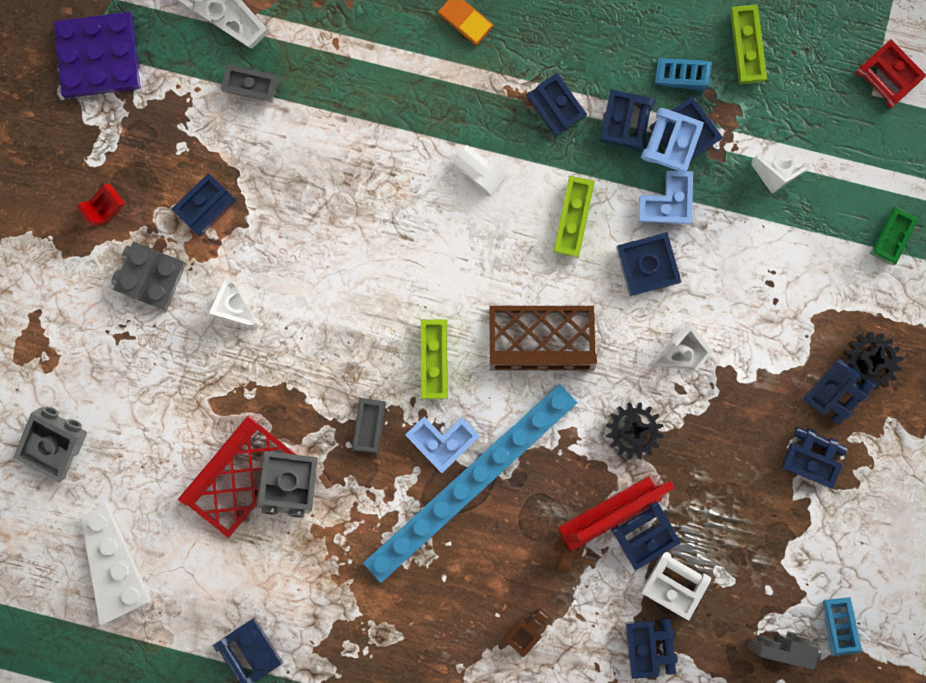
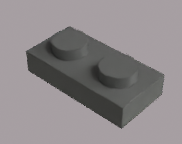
[221,64,279,103]

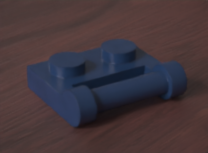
[600,89,655,151]
[610,501,681,571]
[212,617,283,683]

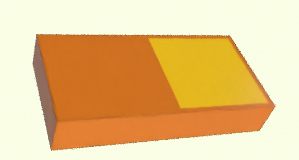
[438,0,494,46]

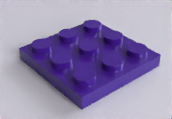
[54,11,141,99]

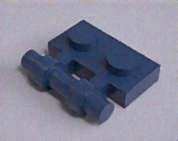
[803,358,875,425]
[781,426,847,489]
[625,618,678,679]

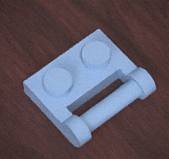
[641,108,704,173]

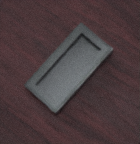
[352,398,386,454]

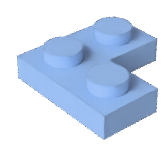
[638,171,693,225]
[405,416,480,473]

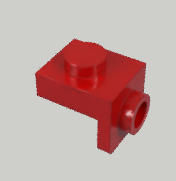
[76,184,126,226]

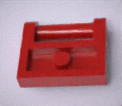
[855,39,926,109]

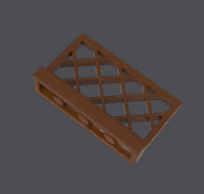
[489,306,597,371]

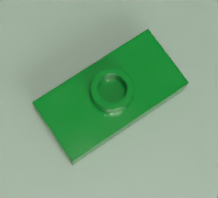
[870,207,919,266]

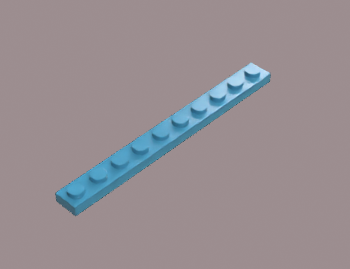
[363,384,577,583]

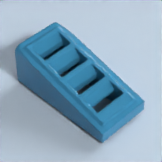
[654,58,712,92]
[823,597,862,657]

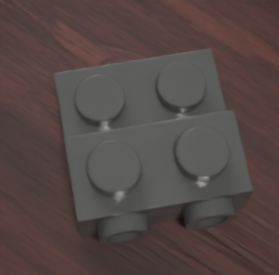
[111,241,186,311]
[13,407,87,482]
[256,451,318,518]
[747,631,822,670]

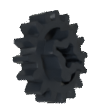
[843,332,903,390]
[605,402,664,459]

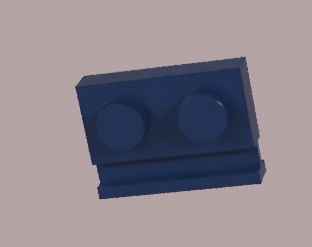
[526,73,587,137]
[171,173,237,237]

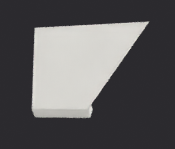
[751,153,810,194]
[210,278,260,328]
[649,322,713,371]

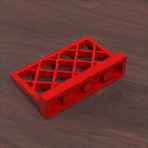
[178,415,297,538]
[557,476,675,551]

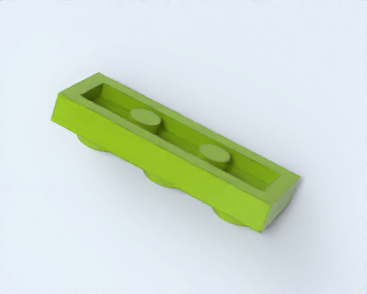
[730,4,767,85]
[553,176,595,258]
[421,319,448,399]

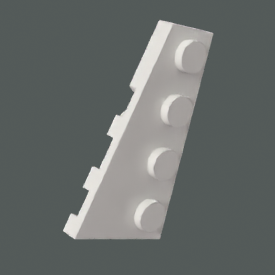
[178,0,270,49]
[81,505,151,626]

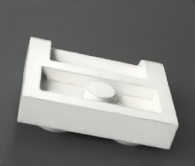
[641,552,711,620]

